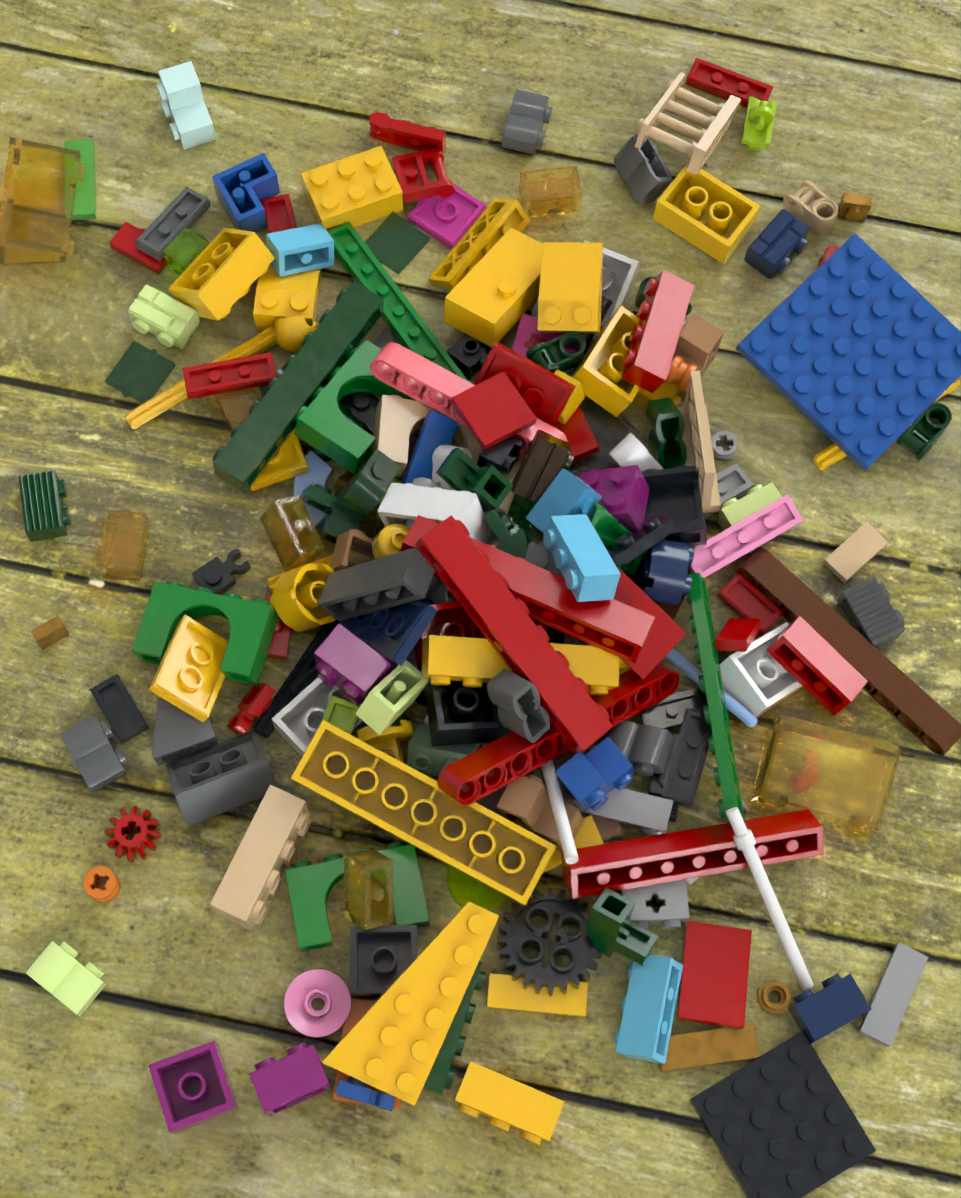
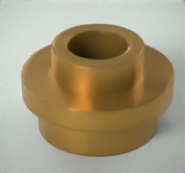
[758,980,791,1014]

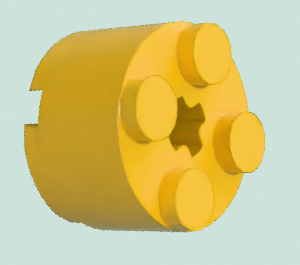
[270,563,336,632]

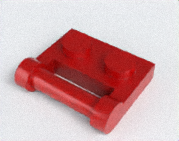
[392,148,455,203]

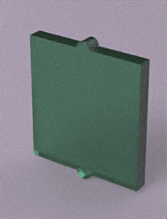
[365,211,430,275]
[105,341,175,404]

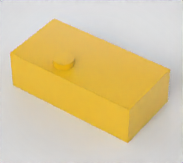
[444,228,543,347]

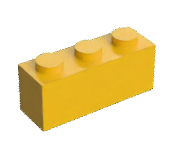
[454,1061,565,1145]

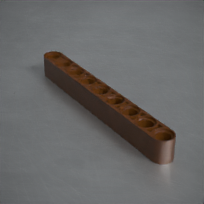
[736,547,961,756]

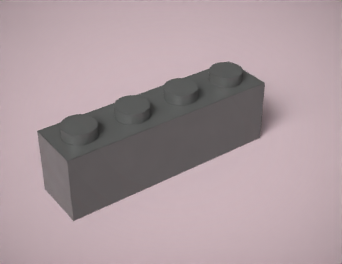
[317,548,434,621]

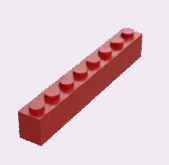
[401,515,655,664]
[414,515,613,754]
[561,809,824,899]

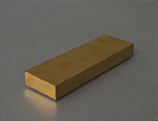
[659,1023,760,1072]

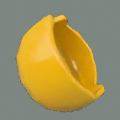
[274,316,318,353]

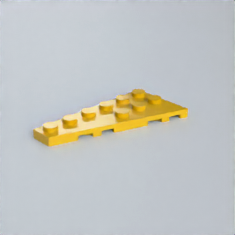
[321,902,499,1106]

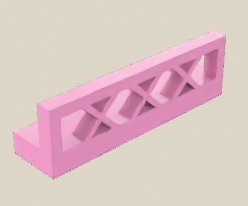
[688,494,803,578]

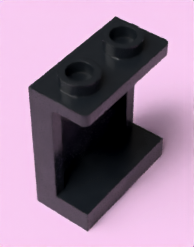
[642,465,707,546]

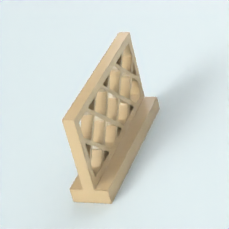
[677,371,721,513]

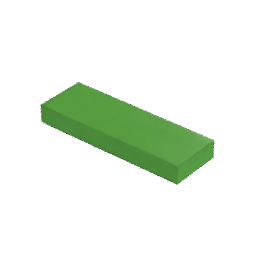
[64,139,96,220]

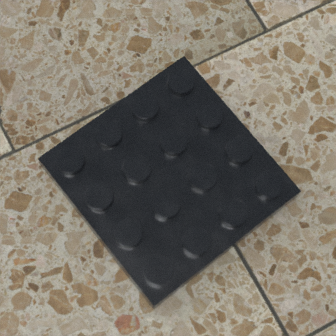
[689,1031,876,1198]

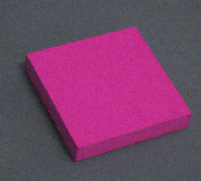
[407,184,487,250]

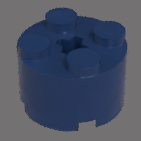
[636,539,694,605]

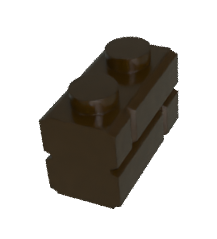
[511,430,574,503]

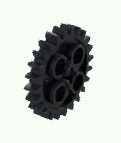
[497,888,602,996]

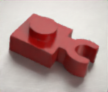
[227,683,276,735]

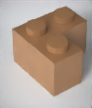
[671,313,724,402]
[497,774,584,851]

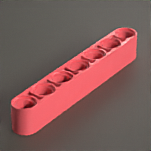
[370,342,568,458]

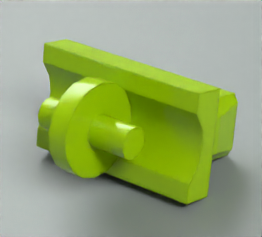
[741,96,777,152]

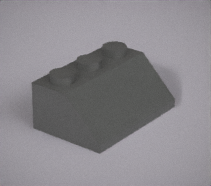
[165,730,278,827]

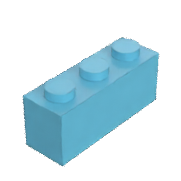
[543,514,621,602]
[615,955,683,1064]

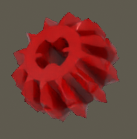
[105,806,162,862]

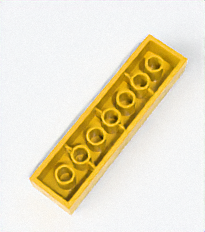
[291,720,556,905]

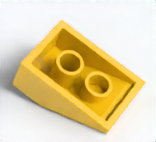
[537,242,603,334]
[253,264,322,331]

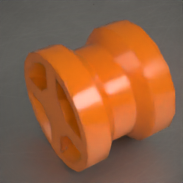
[665,355,699,392]
[83,866,120,903]

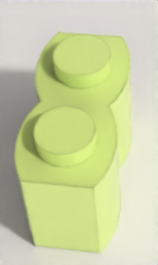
[26,941,106,1016]

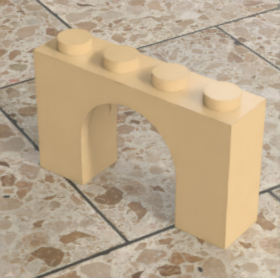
[372,395,482,478]

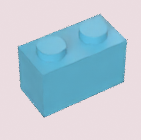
[266,223,334,277]

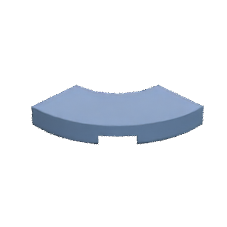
[294,450,333,533]

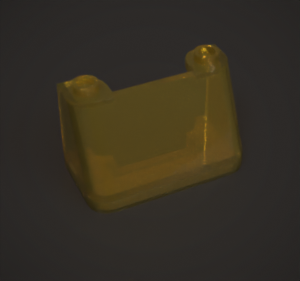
[0,137,85,265]
[751,716,901,836]

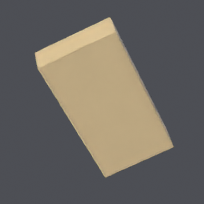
[823,521,888,584]

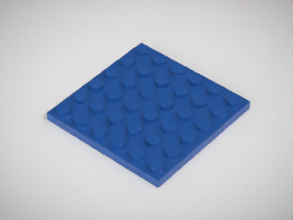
[735,233,961,472]

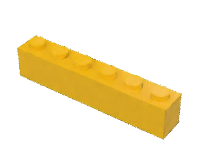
[421,635,619,695]

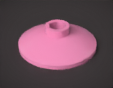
[284,969,351,1037]

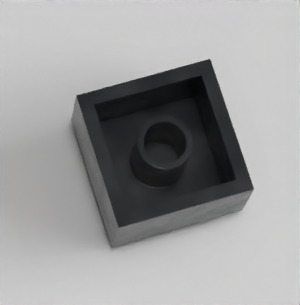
[424,679,503,746]
[350,925,417,998]

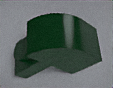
[436,448,514,511]
[334,449,401,521]
[299,484,361,545]
[484,509,530,559]
[587,887,659,965]

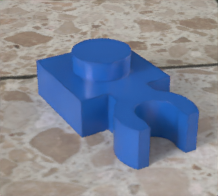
[336,1076,396,1111]

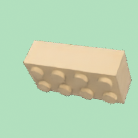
[210,785,311,931]

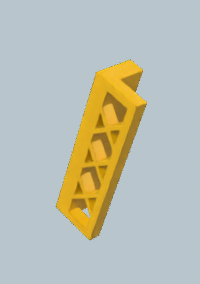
[428,198,531,292]

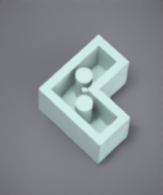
[156,61,216,150]

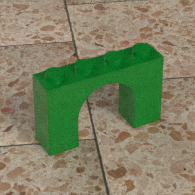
[295,340,416,474]
[132,581,279,686]
[285,841,430,952]

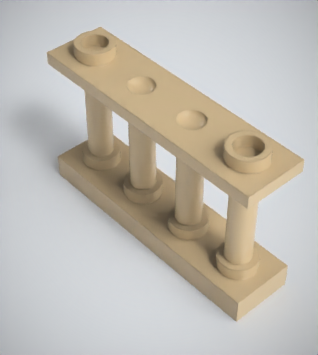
[634,72,741,175]

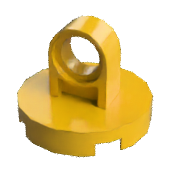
[352,720,414,763]

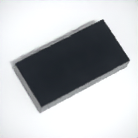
[89,674,149,744]

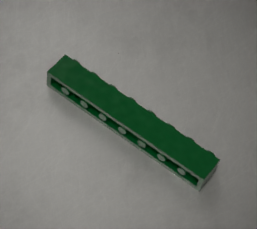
[212,281,384,493]

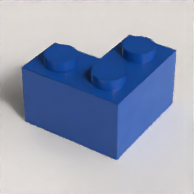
[212,153,280,233]
[555,737,635,812]

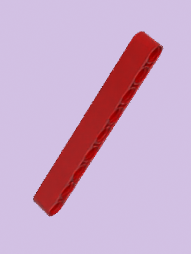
[437,663,680,806]

